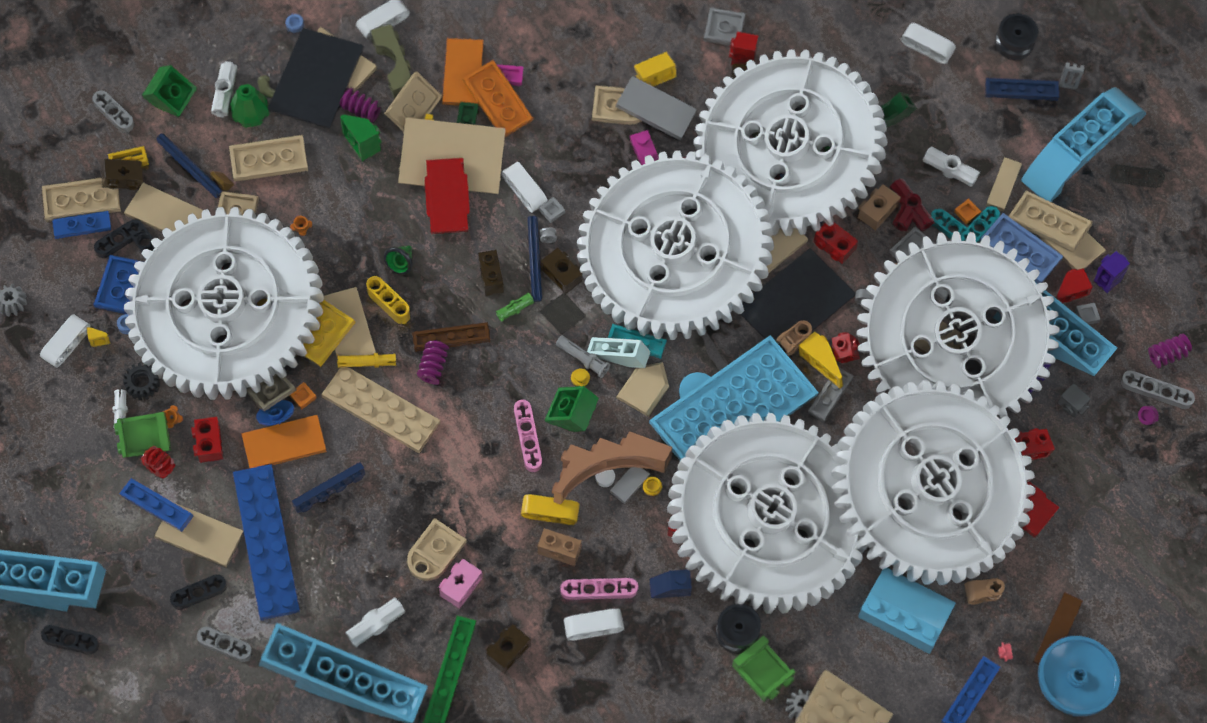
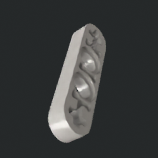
[1121,371,1195,409]

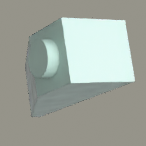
[587,337,651,368]

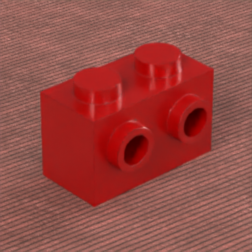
[1015,428,1055,460]

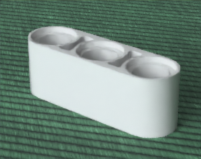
[356,0,410,40]
[901,23,956,64]
[501,162,548,212]
[40,314,90,368]
[564,609,624,640]

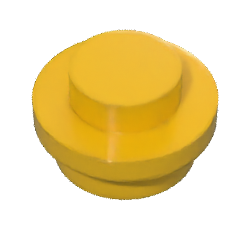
[571,369,590,386]
[643,477,662,496]

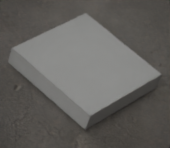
[704,8,745,46]

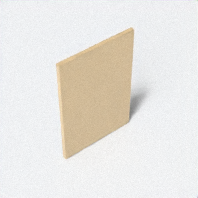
[398,118,506,194]

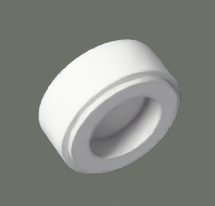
[595,470,615,487]

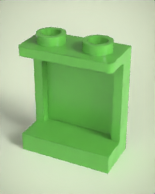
[114,412,171,458]
[732,635,796,702]

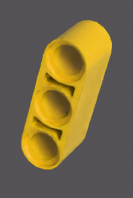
[366,276,410,324]
[521,495,580,525]

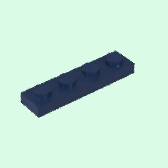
[985,78,1059,101]
[292,462,365,514]

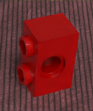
[729,31,758,65]

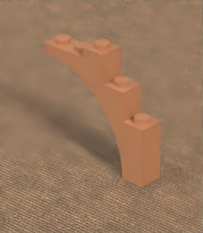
[552,431,673,505]

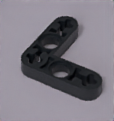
[94,219,154,258]

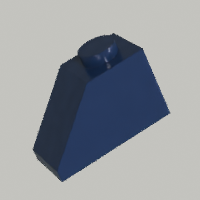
[649,569,692,599]

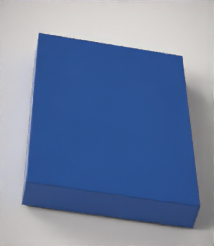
[94,255,143,314]

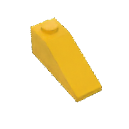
[799,332,843,389]

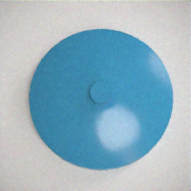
[1038,636,1120,716]

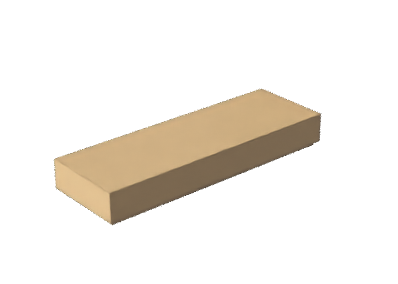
[986,157,1022,212]

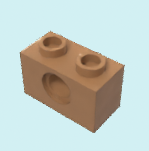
[858,184,901,231]
[538,528,582,566]

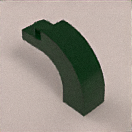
[880,92,917,128]

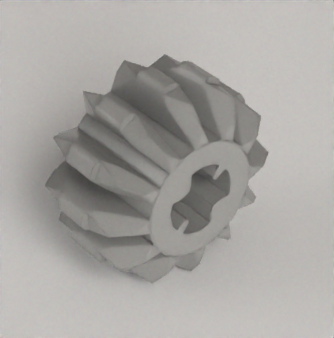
[0,284,27,317]
[785,689,810,722]

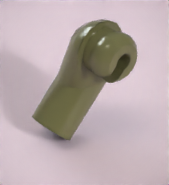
[257,75,275,98]

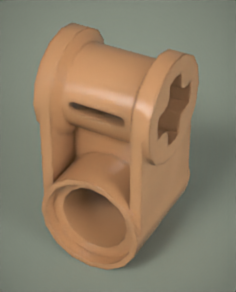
[776,320,812,356]
[964,578,1005,605]

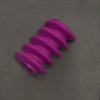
[340,87,381,123]
[1148,334,1192,369]
[417,341,449,385]

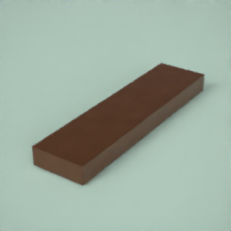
[412,322,490,352]
[1033,592,1083,665]

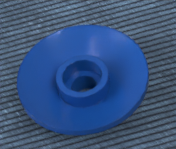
[256,400,294,426]

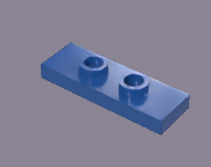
[52,211,112,239]

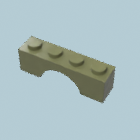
[370,24,412,99]

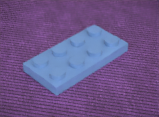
[980,213,1063,284]

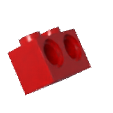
[813,222,858,264]
[191,417,223,463]

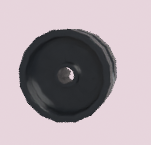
[995,13,1039,60]
[716,604,761,654]

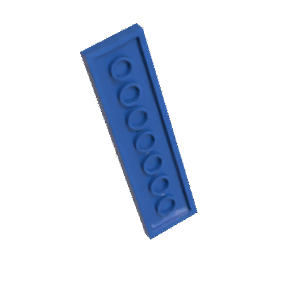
[233,464,300,620]

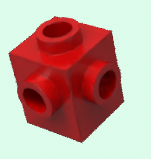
[831,332,860,364]

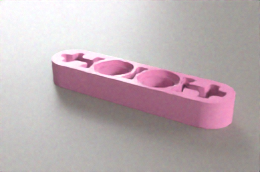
[514,400,542,472]
[560,578,638,600]

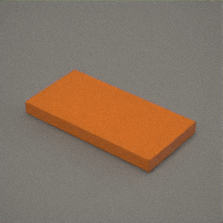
[442,38,483,106]
[463,60,533,137]
[241,415,327,468]

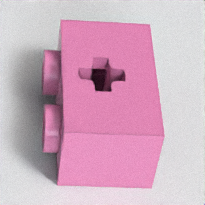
[439,559,483,609]

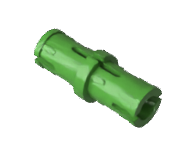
[496,293,534,322]

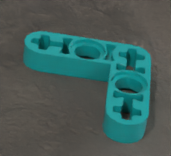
[931,206,1000,243]

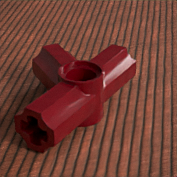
[889,178,934,231]

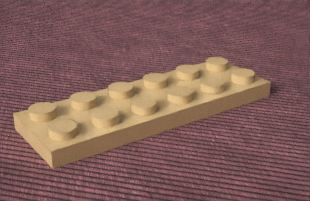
[322,367,440,453]

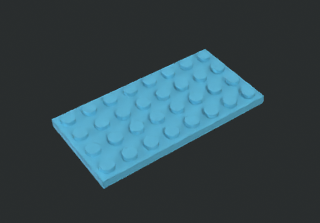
[649,335,819,461]

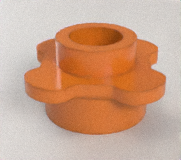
[290,215,312,236]
[163,405,183,428]

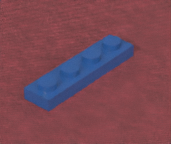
[119,478,194,532]
[941,656,1000,723]

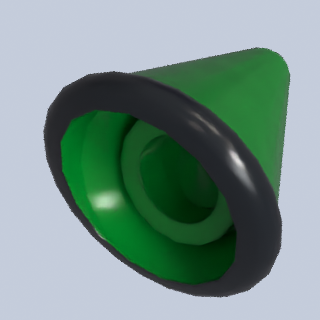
[384,245,413,275]

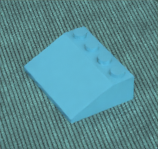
[858,568,956,654]

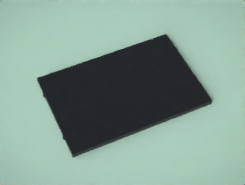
[267,28,364,129]
[740,248,856,353]

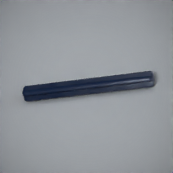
[156,133,222,198]
[528,216,542,302]

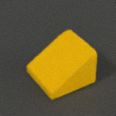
[87,327,110,347]

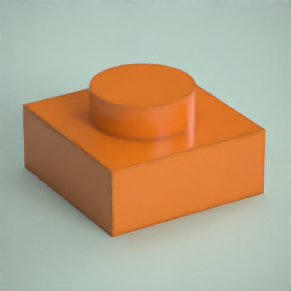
[954,199,981,225]
[289,382,317,410]

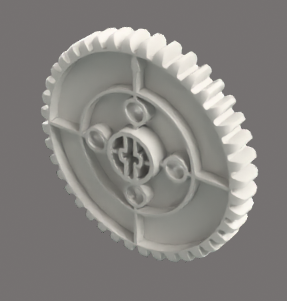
[693,49,888,236]
[577,151,774,340]
[124,207,324,400]
[856,231,1060,419]
[831,380,1035,585]
[667,413,868,614]

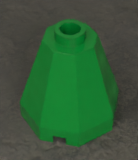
[230,84,269,128]

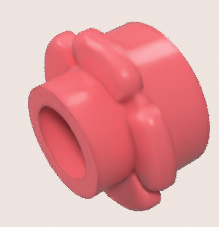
[998,642,1013,662]

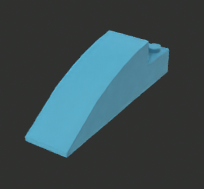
[993,282,1117,376]
[0,550,106,612]
[259,623,428,723]

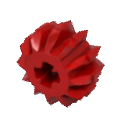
[141,446,175,479]

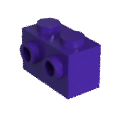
[1094,251,1130,293]

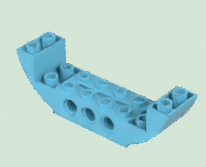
[1021,87,1146,202]

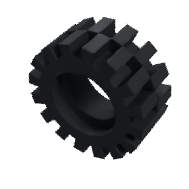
[123,363,160,400]

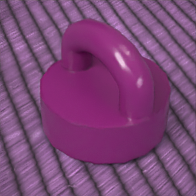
[1138,405,1159,425]

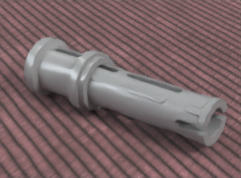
[556,335,610,378]

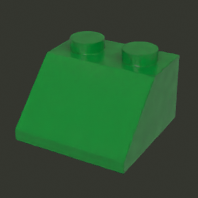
[142,65,197,117]
[340,115,382,161]
[544,386,599,432]

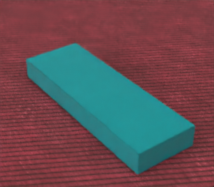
[608,324,667,359]

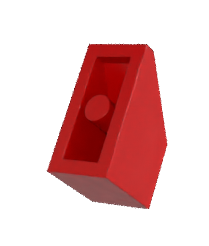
[1056,268,1093,304]

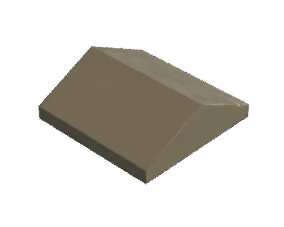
[247,374,296,411]

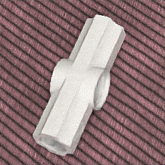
[211,62,237,117]
[923,147,980,187]
[346,598,405,647]

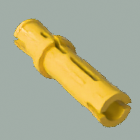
[337,353,396,368]

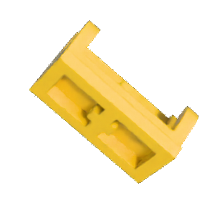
[634,52,676,87]

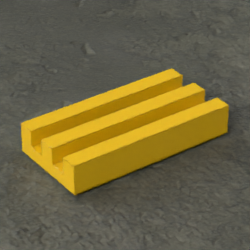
[108,146,149,166]

